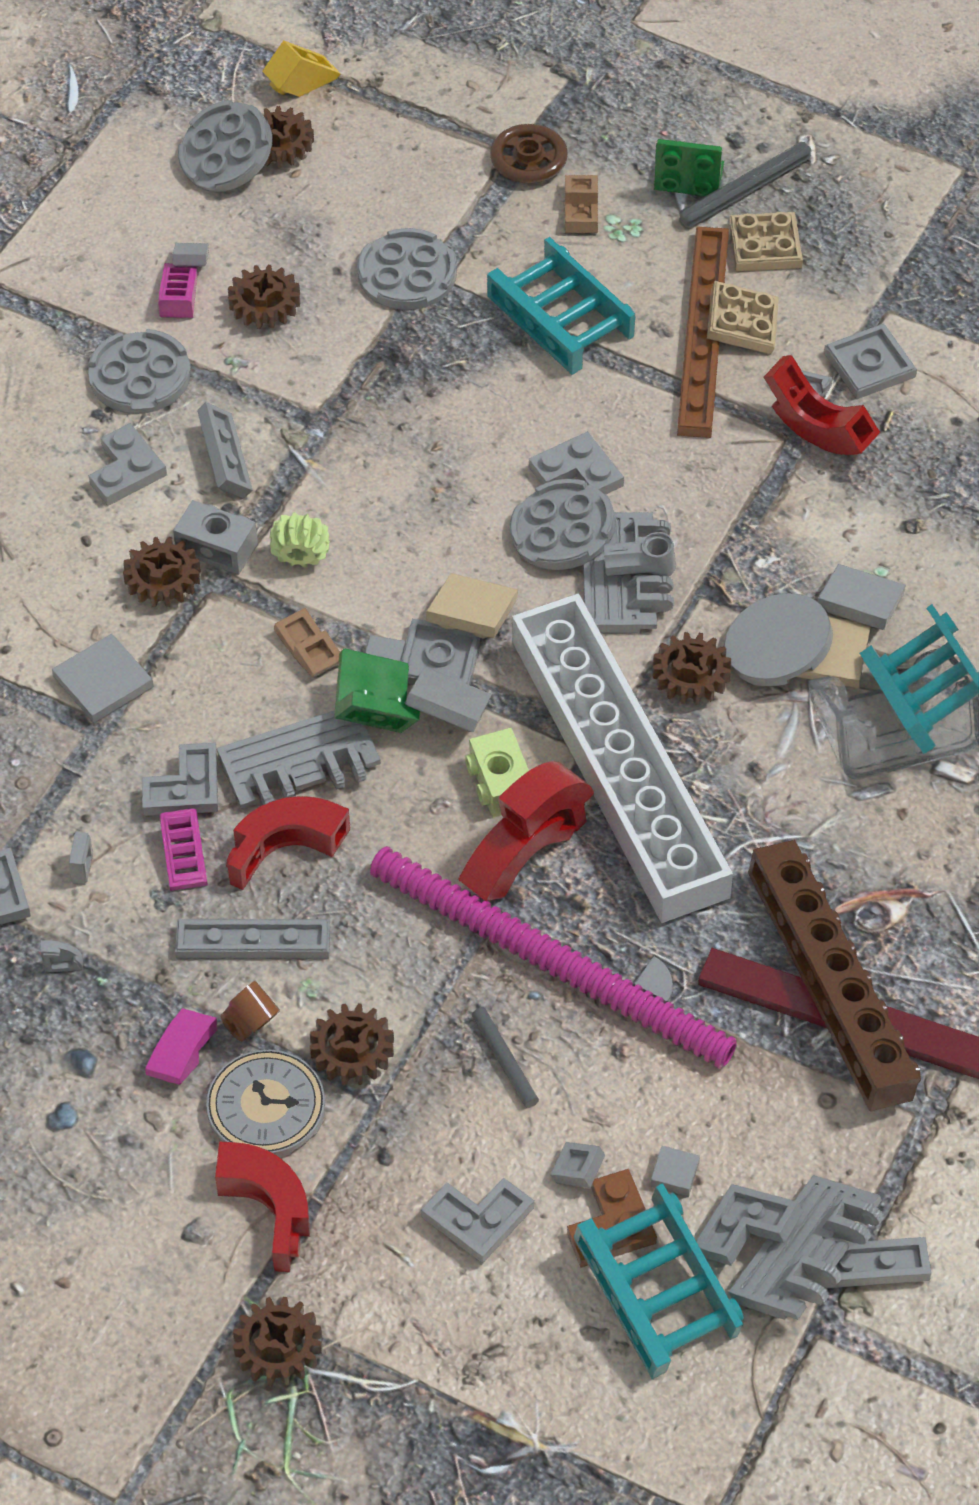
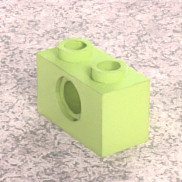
[465,728,529,818]

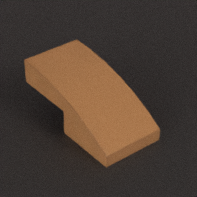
[565,175,598,233]
[274,608,340,677]

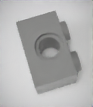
[173,500,258,574]

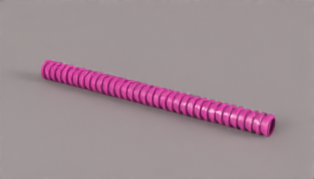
[370,846,737,1069]

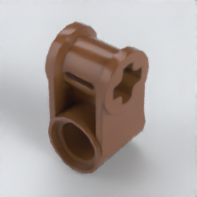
[221,981,280,1042]

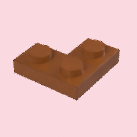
[567,1168,657,1268]

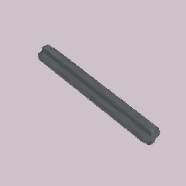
[679,142,812,228]

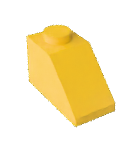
[262,40,341,97]

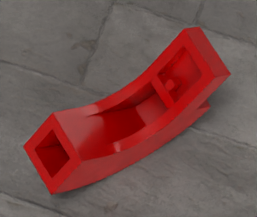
[763,355,880,455]
[498,761,594,837]
[226,796,350,890]
[458,811,577,901]
[215,1142,310,1272]

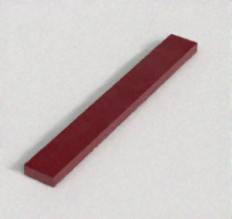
[698,948,979,1079]

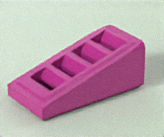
[158,263,198,318]
[159,809,208,891]

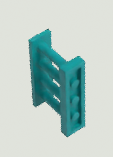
[487,236,636,375]
[859,604,979,754]
[574,1183,744,1379]

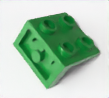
[654,139,724,196]
[334,648,420,733]

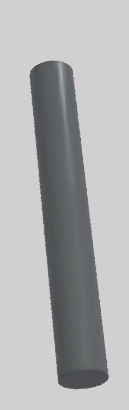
[472,1007,539,1108]

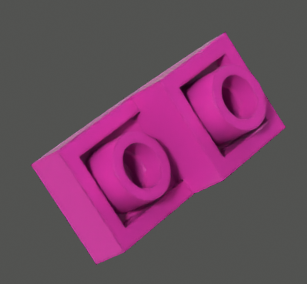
[145,1008,217,1085]

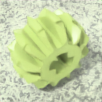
[269,512,330,568]

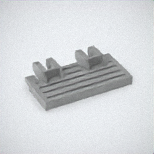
[583,512,674,634]
[217,710,381,809]
[729,1175,884,1320]

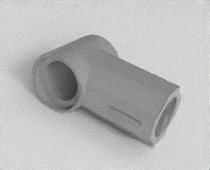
[604,532,676,577]

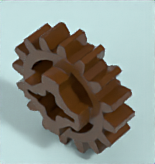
[263,106,314,168]
[228,264,301,329]
[123,537,201,607]
[652,632,731,705]
[310,1003,394,1086]
[233,1296,322,1387]

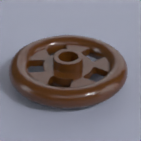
[490,124,568,184]

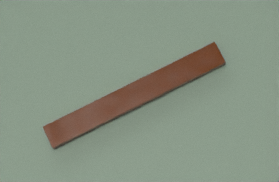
[677,226,729,438]

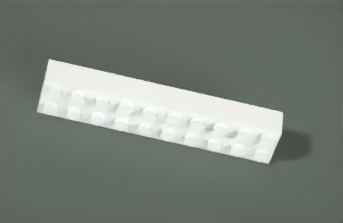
[512,593,733,923]

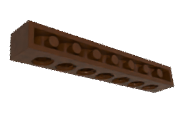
[748,840,921,1112]

